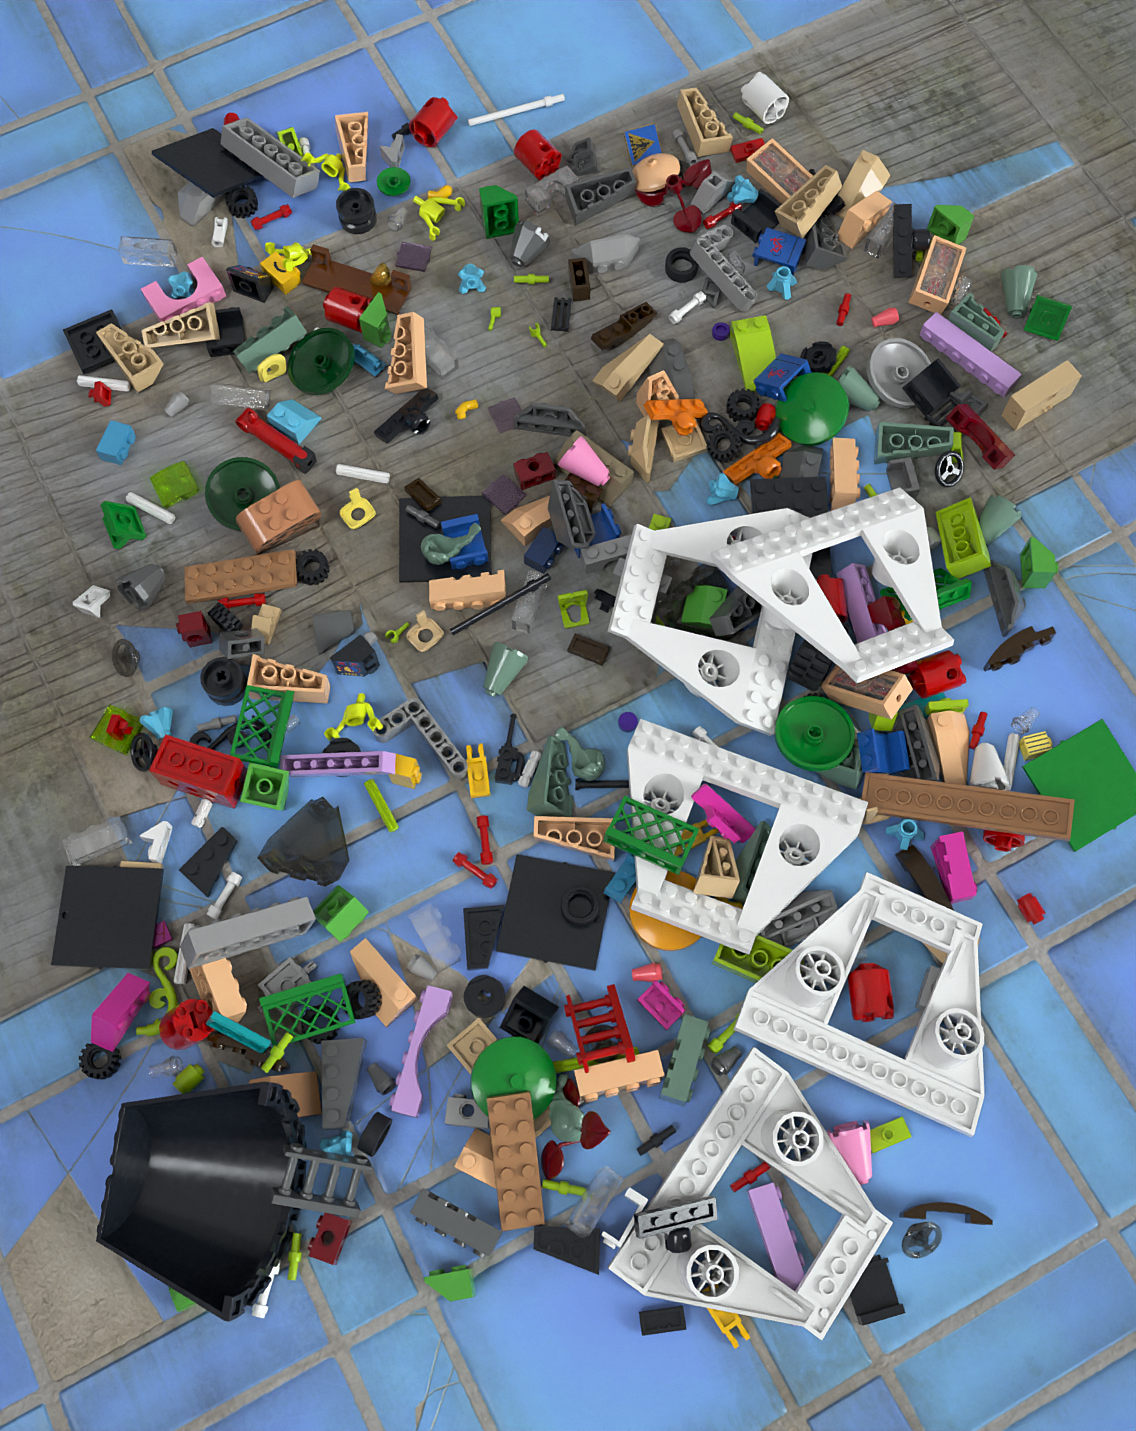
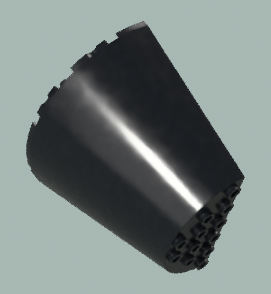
[96,1082,307,1322]

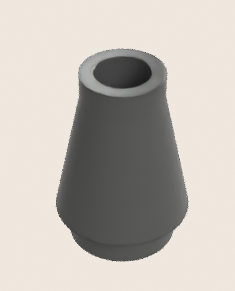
[710,1046,742,1076]
[367,1063,396,1095]

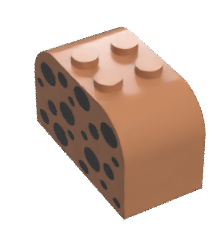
[236,480,321,555]

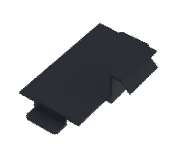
[594,589,616,613]

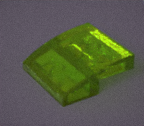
[150,461,200,509]
[89,704,144,755]

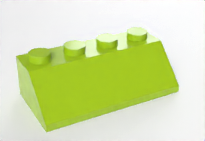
[712,935,805,983]

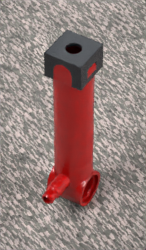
[235,407,317,474]

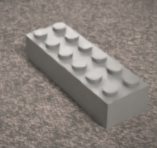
[221,117,320,198]
[180,897,316,969]

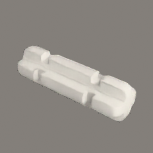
[518,750,542,788]
[191,799,213,828]

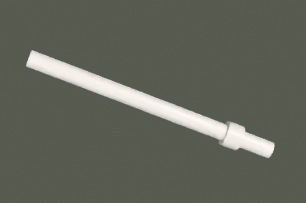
[468,94,565,126]

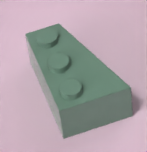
[947,292,1005,352]

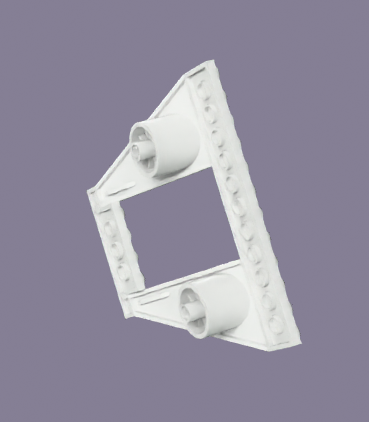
[710,488,954,683]
[608,508,812,736]
[627,719,868,954]
[733,872,985,1137]
[607,1047,893,1340]

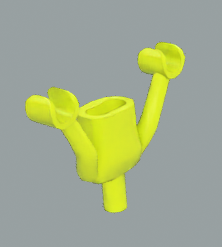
[301,153,350,191]
[413,196,465,241]
[265,242,311,271]
[324,693,383,741]

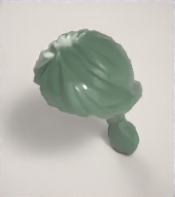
[421,523,481,565]
[555,727,606,781]
[549,1074,585,1142]

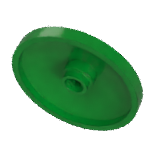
[776,373,849,446]
[774,696,855,772]
[470,1037,556,1120]

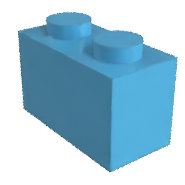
[96,420,136,465]

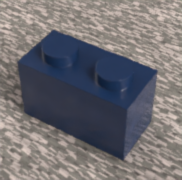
[524,527,564,574]

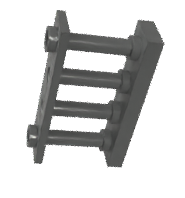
[270,1143,372,1218]

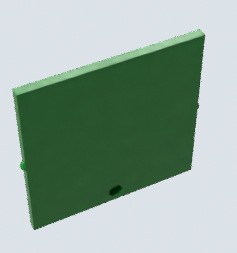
[1021,719,1136,852]

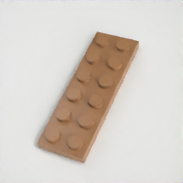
[184,550,297,604]
[486,1091,545,1231]

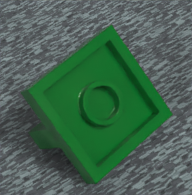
[1024,294,1072,341]
[100,501,147,549]

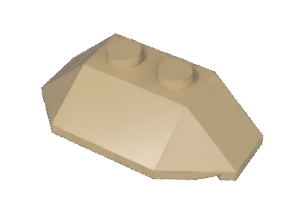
[628,414,659,482]

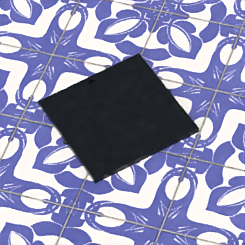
[151,128,264,198]
[399,495,492,583]
[496,854,614,971]
[51,866,164,970]

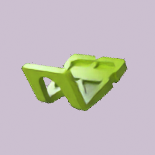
[557,590,589,629]

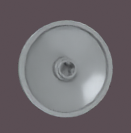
[867,338,931,408]

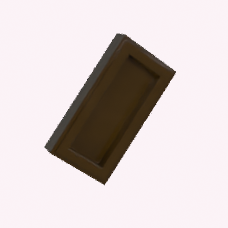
[404,478,442,512]
[567,633,610,666]

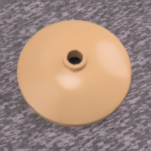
[632,153,680,192]

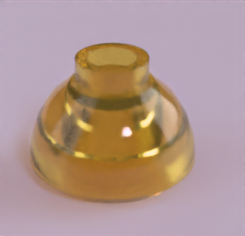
[369,262,391,287]

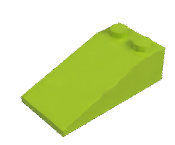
[729,315,776,393]
[935,497,991,579]

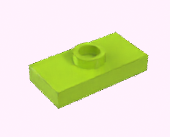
[924,698,969,715]
[870,1116,912,1154]

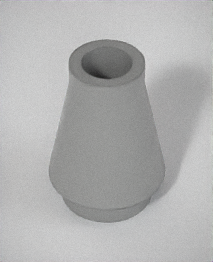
[163,390,190,418]
[406,954,438,982]

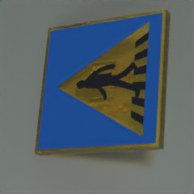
[623,123,662,166]

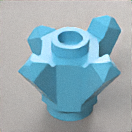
[727,175,758,204]
[457,264,486,294]
[766,266,798,300]
[167,271,194,299]
[706,473,739,505]
[140,707,173,740]
[886,818,925,850]
[319,1130,353,1170]

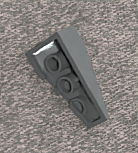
[805,213,847,270]

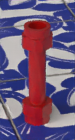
[703,201,742,229]
[250,204,292,230]
[218,593,266,611]
[476,815,493,865]
[452,852,498,889]

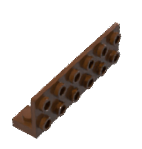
[302,244,411,315]

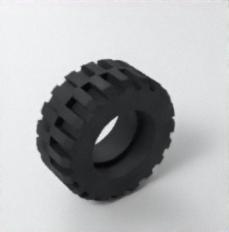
[787,621,850,691]

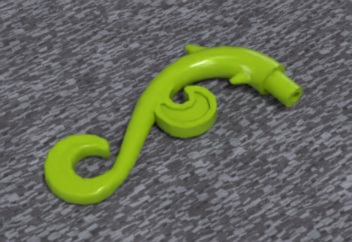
[136,947,178,1037]

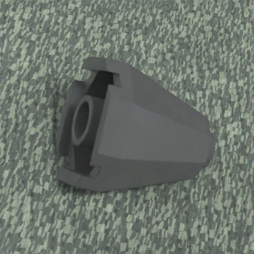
[510,220,550,267]
[115,564,165,610]

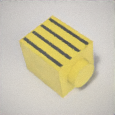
[1019,731,1052,761]

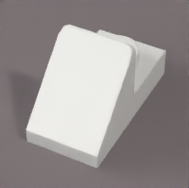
[73,585,110,618]
[139,821,173,864]

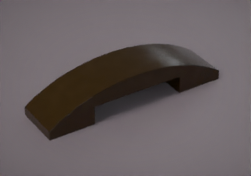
[895,845,954,911]
[899,1202,993,1225]

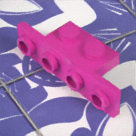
[691,784,756,844]

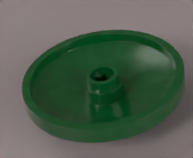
[287,328,355,395]
[205,457,280,532]

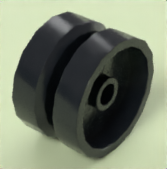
[336,188,377,234]
[200,657,248,706]

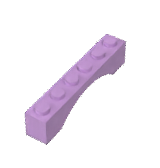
[389,985,453,1119]

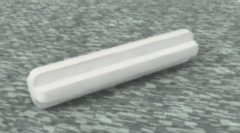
[77,375,131,391]
[336,464,390,483]
[126,492,176,524]
[1003,733,1020,788]
[174,923,195,985]

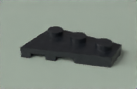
[179,826,238,897]
[463,905,504,971]
[533,1226,600,1275]

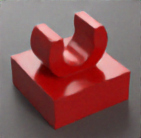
[88,381,112,407]
[106,714,133,741]

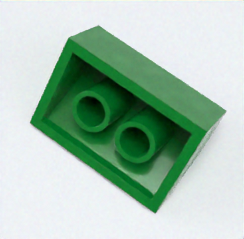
[479,185,519,239]

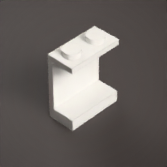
[601,1187,648,1249]

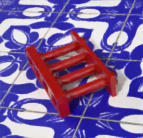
[564,984,636,1073]

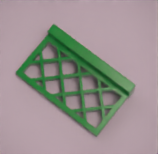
[880,568,972,621]
[230,685,294,769]
[603,796,699,875]
[259,973,356,1047]

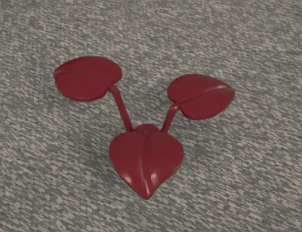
[635,159,712,233]
[541,1078,611,1180]

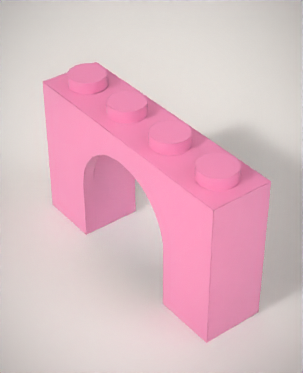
[141,257,226,322]

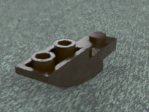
[591,302,658,351]
[983,626,1056,672]
[207,1033,291,1072]

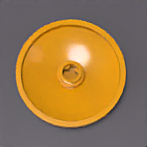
[629,871,709,951]

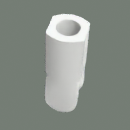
[211,217,228,247]

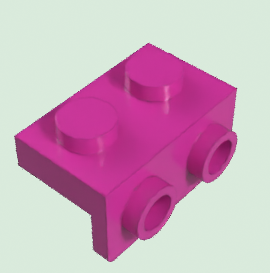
[637,980,685,1031]

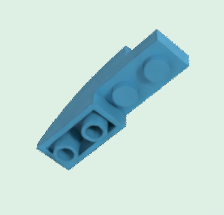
[604,853,636,904]

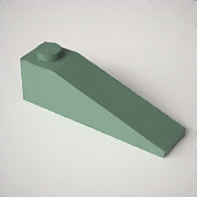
[527,735,573,817]
[817,742,865,789]
[731,820,772,905]

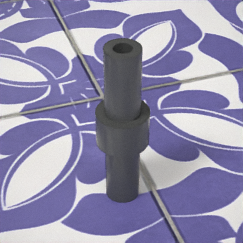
[405,505,441,528]

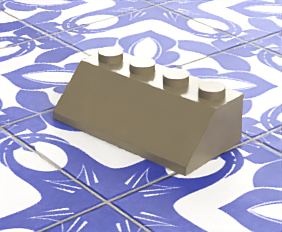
[553,430,634,507]

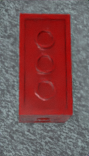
[149,734,248,809]

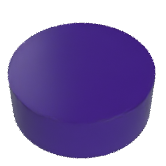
[712,322,730,341]
[618,712,638,733]

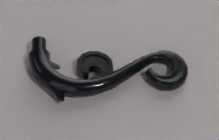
[700,412,781,449]
[189,715,272,750]

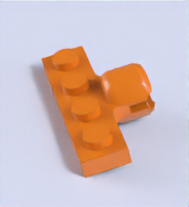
[643,399,708,436]
[723,433,792,485]

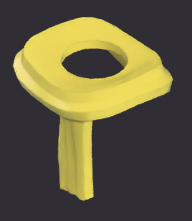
[257,354,287,382]
[340,488,376,530]

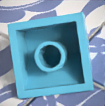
[267,399,321,444]

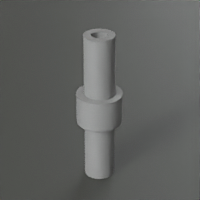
[197,715,237,732]

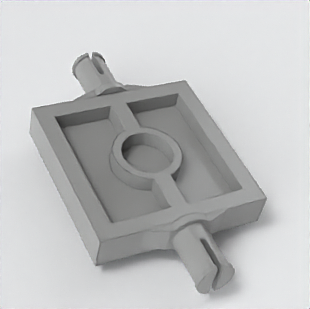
[257,957,318,1017]

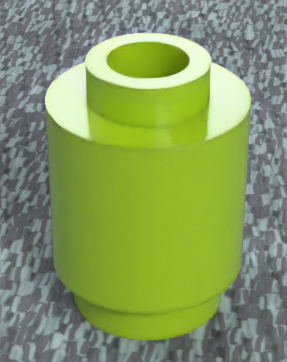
[172,1063,205,1094]

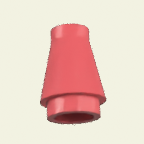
[871,307,899,328]
[632,962,663,982]

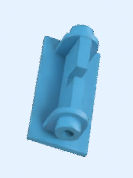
[353,344,387,377]

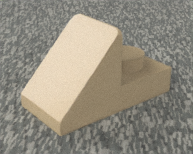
[251,604,282,645]

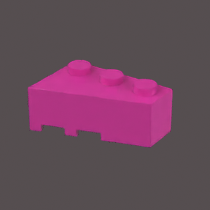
[930,831,977,904]
[91,973,151,1052]

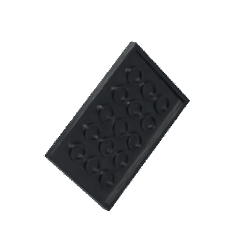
[750,476,832,580]

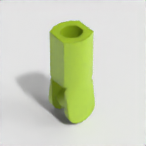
[950,432,963,464]

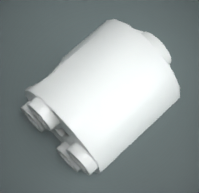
[741,72,789,124]

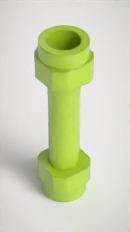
[707,1013,739,1054]

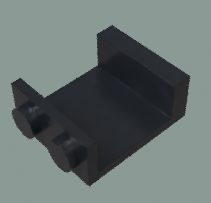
[731,189,782,244]
[206,307,245,357]
[902,358,961,416]
[850,1254,906,1326]

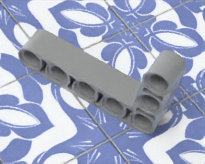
[690,225,757,312]
[373,698,468,780]

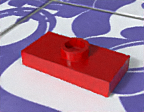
[730,138,765,163]

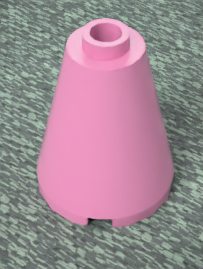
[558,436,610,486]
[827,1120,872,1185]

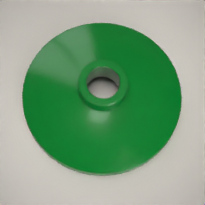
[376,167,411,196]

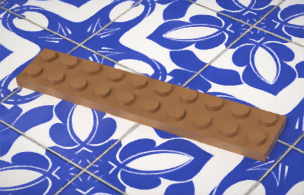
[861,773,1075,841]

